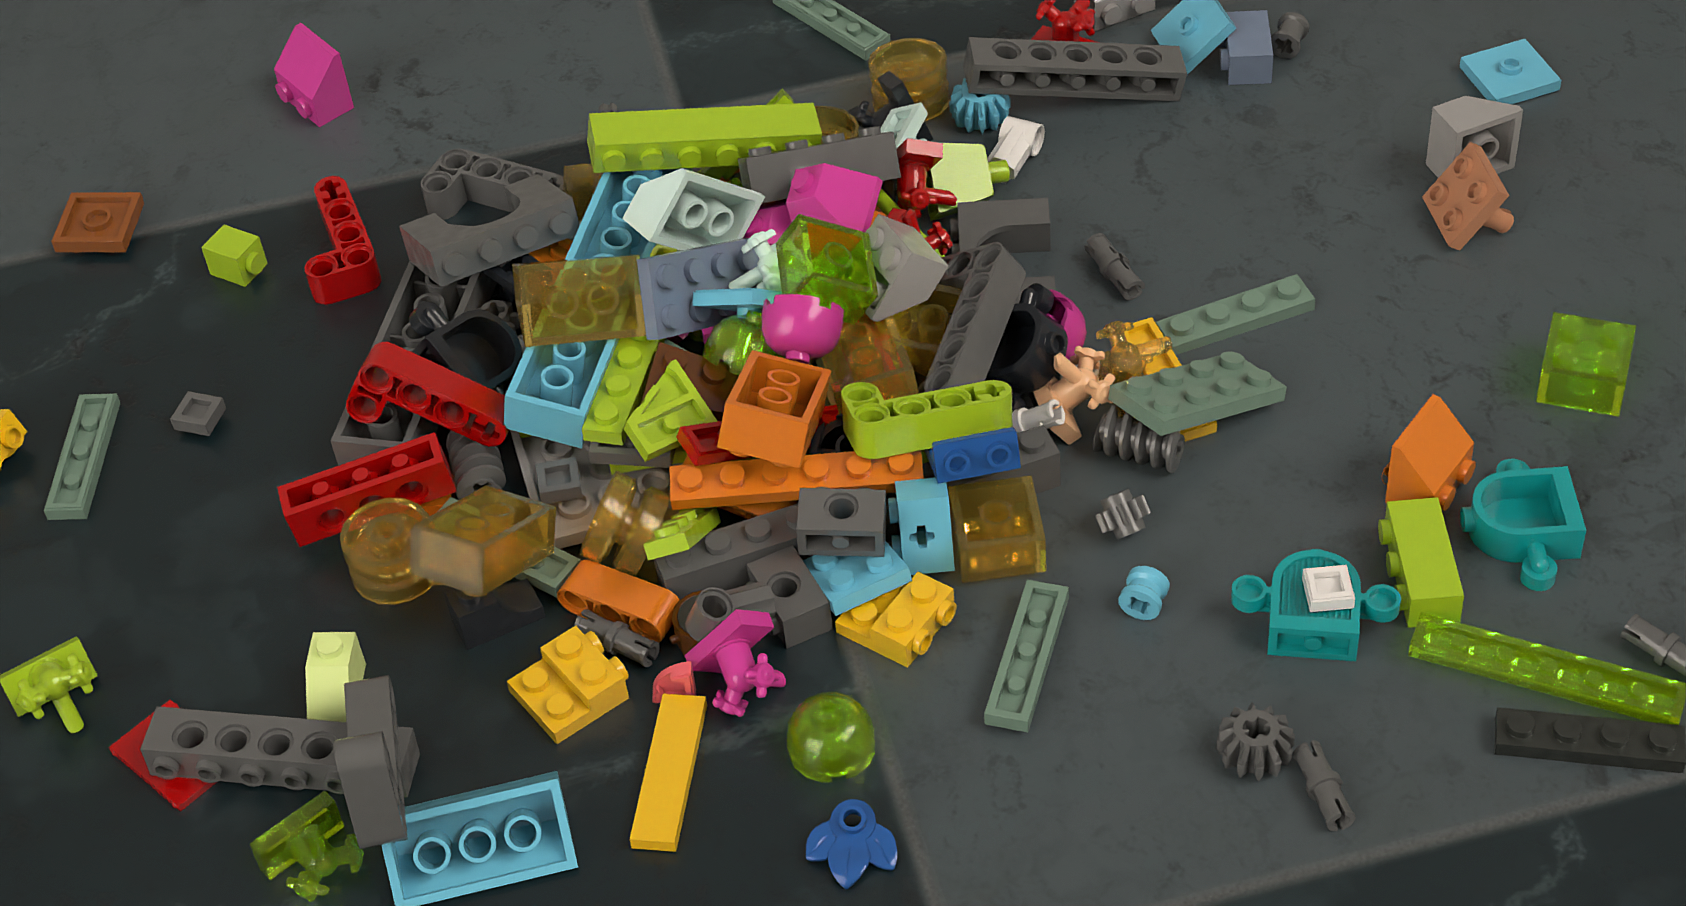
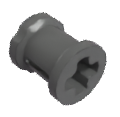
[1271,12,1310,59]

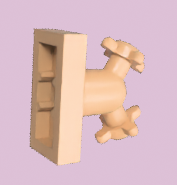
[1033,346,1115,445]

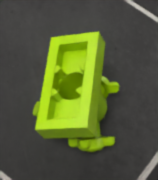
[0,636,98,733]

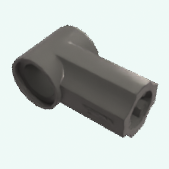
[685,582,776,642]

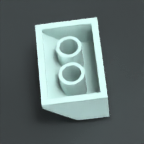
[622,168,765,251]

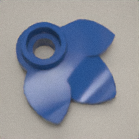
[806,799,898,889]

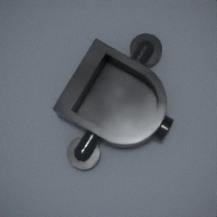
[985,283,1068,413]
[409,301,522,395]

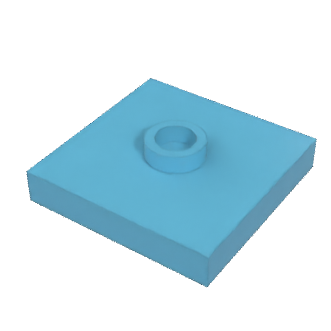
[1150,0,1236,74]
[1460,39,1562,104]
[692,288,804,317]

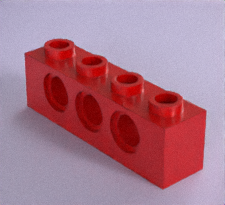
[277,432,457,547]

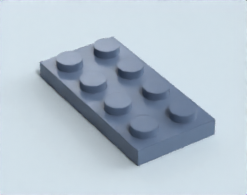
[637,237,762,340]

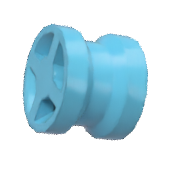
[1118,566,1170,620]

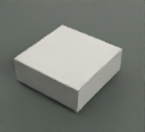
[1302,565,1355,612]

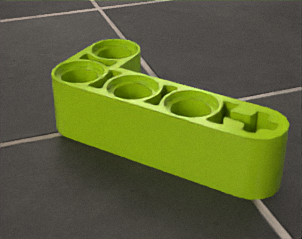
[841,380,1013,459]

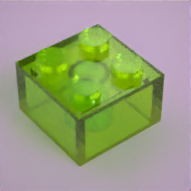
[775,214,878,324]
[1536,312,1636,417]

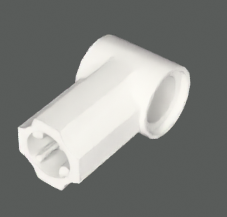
[987,116,1045,184]

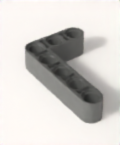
[924,242,1026,392]
[334,675,408,849]

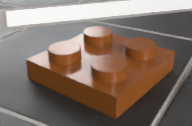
[51,192,144,253]

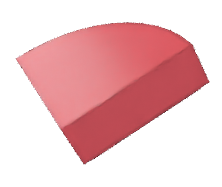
[652,661,696,703]

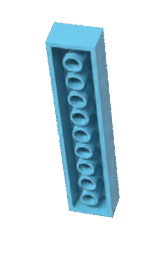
[504,168,693,449]

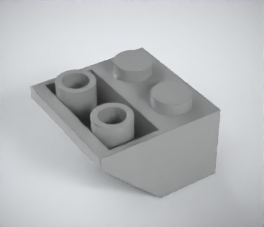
[839,214,948,322]

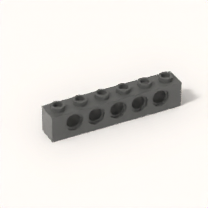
[963,37,1187,101]
[140,706,420,797]

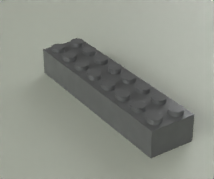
[331,224,497,466]

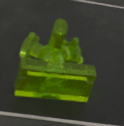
[250,791,364,902]

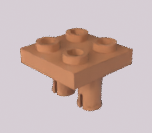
[1422,142,1514,251]

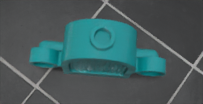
[1460,459,1586,591]
[1231,549,1401,661]

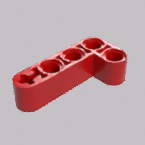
[304,176,382,305]
[346,342,509,447]

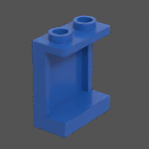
[924,427,1021,484]

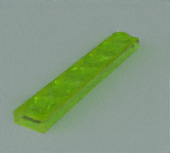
[1408,612,1686,725]

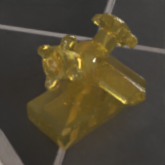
[1096,321,1173,418]

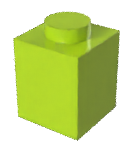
[201,224,268,287]

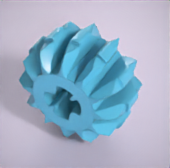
[949,78,1011,134]

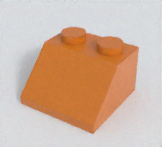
[1385,394,1476,511]

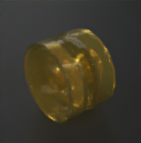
[868,38,950,121]
[579,471,670,577]
[340,498,442,605]

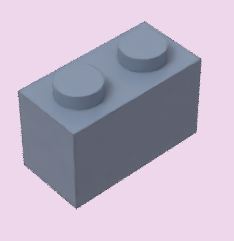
[1218,10,1273,85]

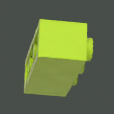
[1378,497,1464,628]

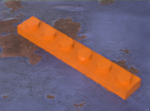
[669,450,924,510]

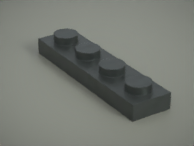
[1494,707,1686,773]

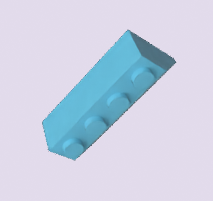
[381,771,578,906]

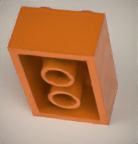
[717,350,832,468]

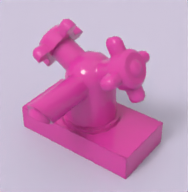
[685,609,786,717]

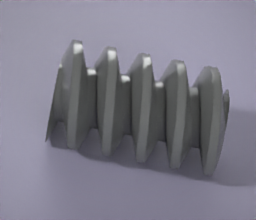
[1093,404,1185,473]
[446,430,506,508]

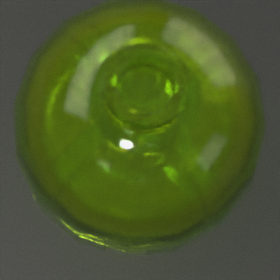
[702,310,785,375]
[787,691,875,782]

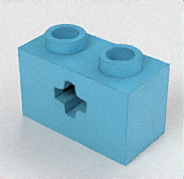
[888,477,955,575]

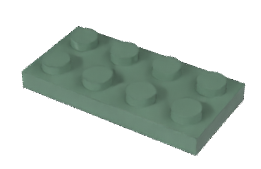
[1108,352,1287,436]

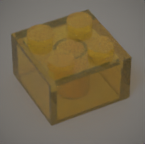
[948,475,1046,583]

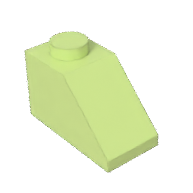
[305,632,366,722]

